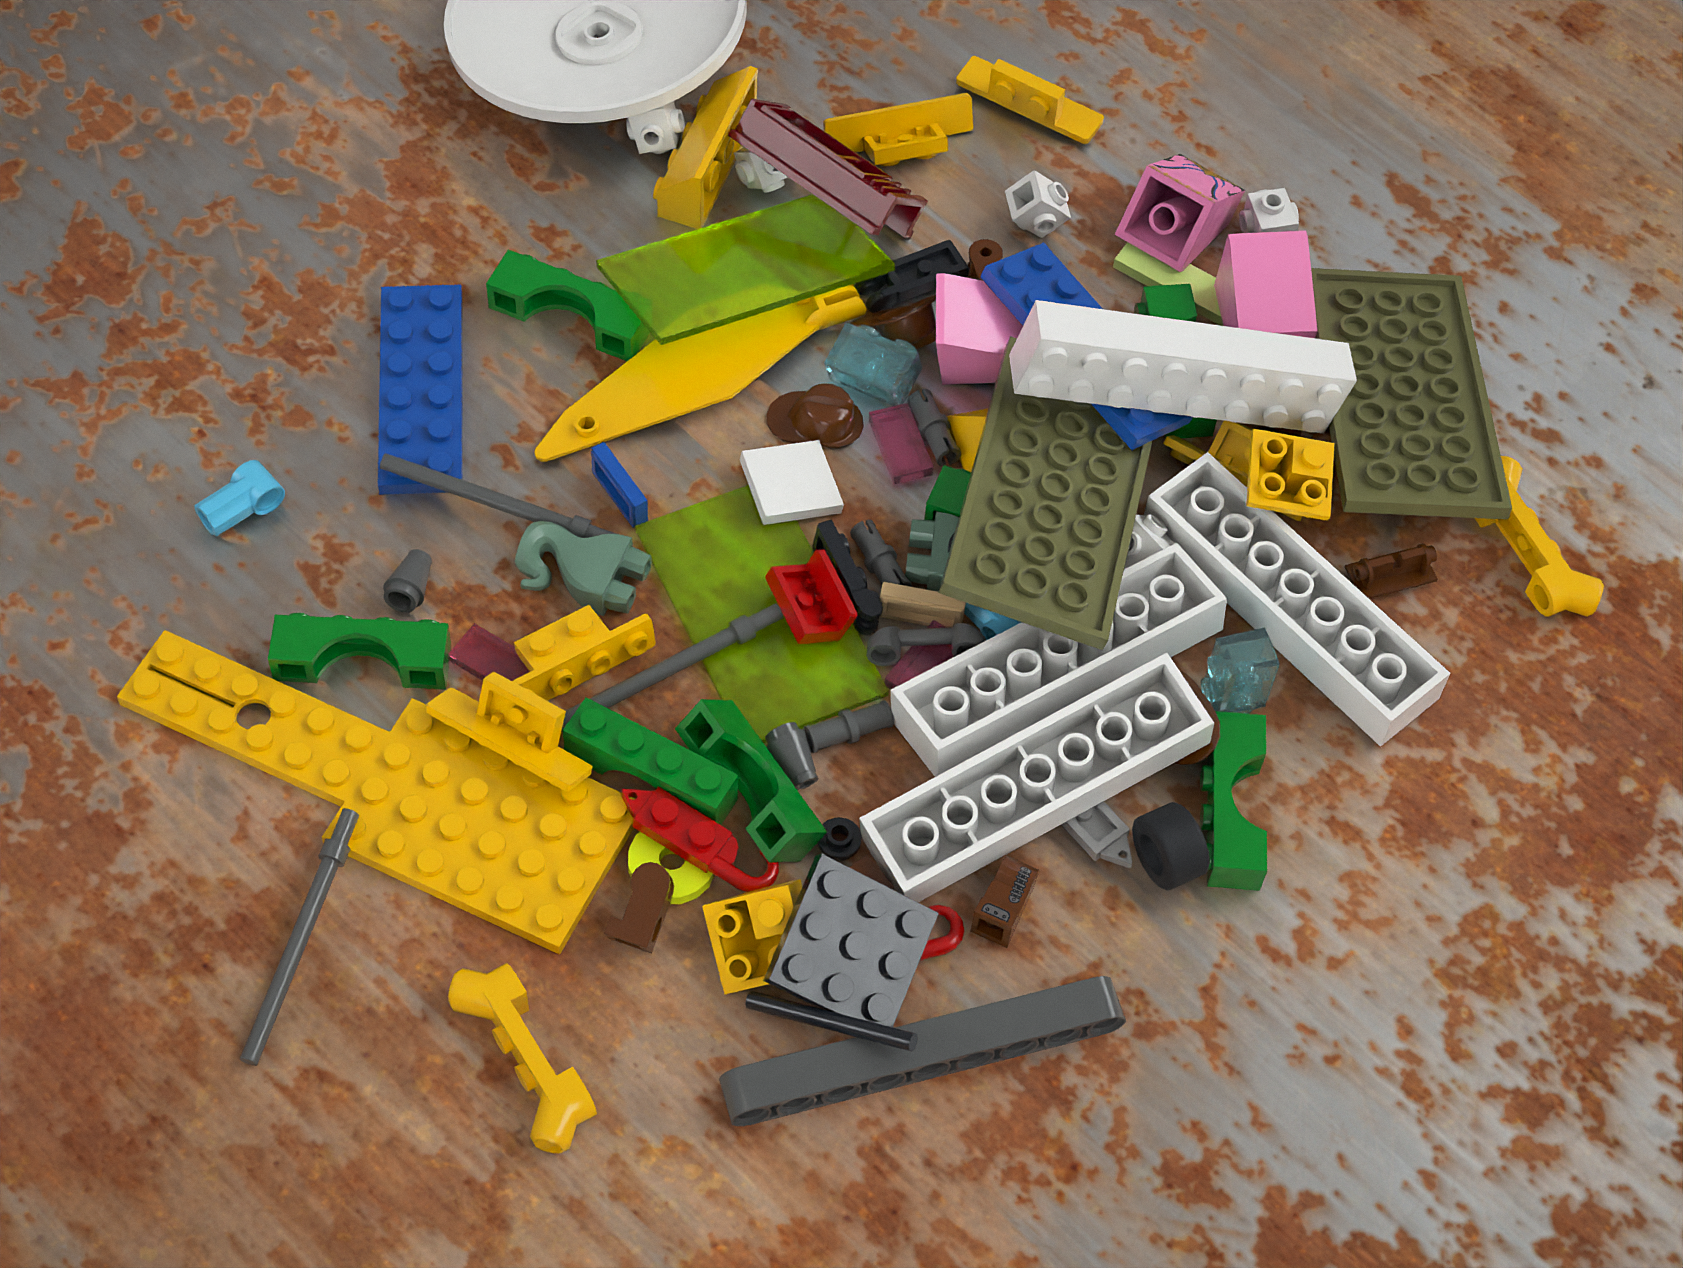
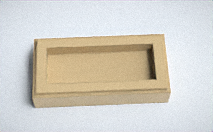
[880,582,966,628]

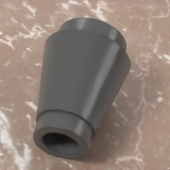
[383,549,432,612]
[765,722,819,790]

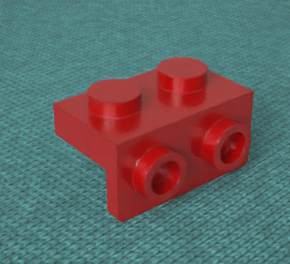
[765,550,857,644]

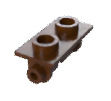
[1345,543,1438,599]

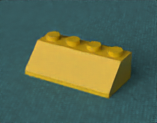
[653,66,758,230]

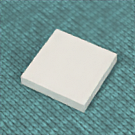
[739,440,844,525]

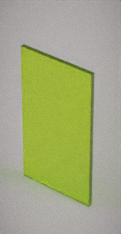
[596,194,895,345]
[635,485,889,743]

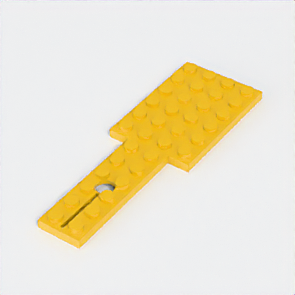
[117,630,635,955]

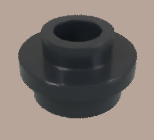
[817,817,862,861]

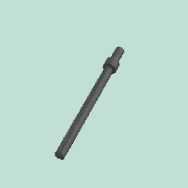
[380,453,617,538]
[561,603,783,732]
[240,808,359,1066]

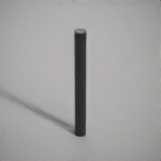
[745,991,918,1052]

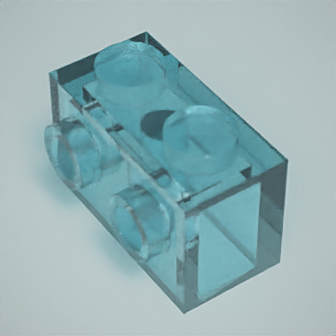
[824,322,922,409]
[1201,627,1280,714]

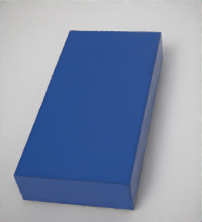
[591,442,648,529]

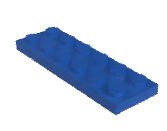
[980,242,1193,450]
[378,285,463,495]

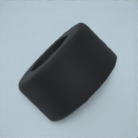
[1132,802,1210,891]

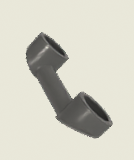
[866,623,986,666]

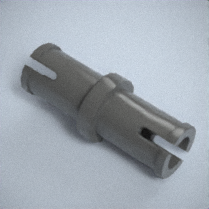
[907,389,961,466]
[850,519,912,587]
[803,700,894,753]

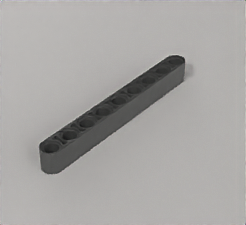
[719,976,1126,1126]

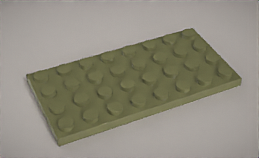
[1311,268,1512,520]
[938,336,1153,650]

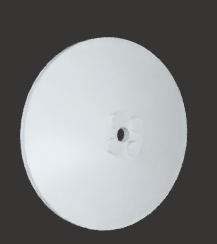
[444,0,747,123]

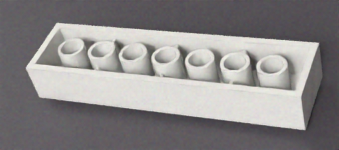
[1009,300,1357,433]
[1144,452,1450,747]
[890,543,1227,777]
[859,653,1214,902]

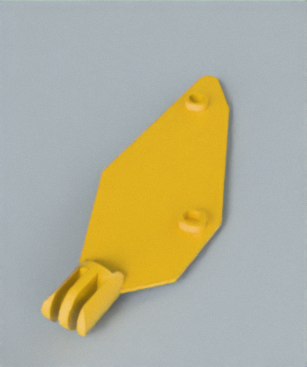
[534,279,867,462]

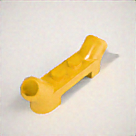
[1475,456,1604,617]
[448,963,597,1154]

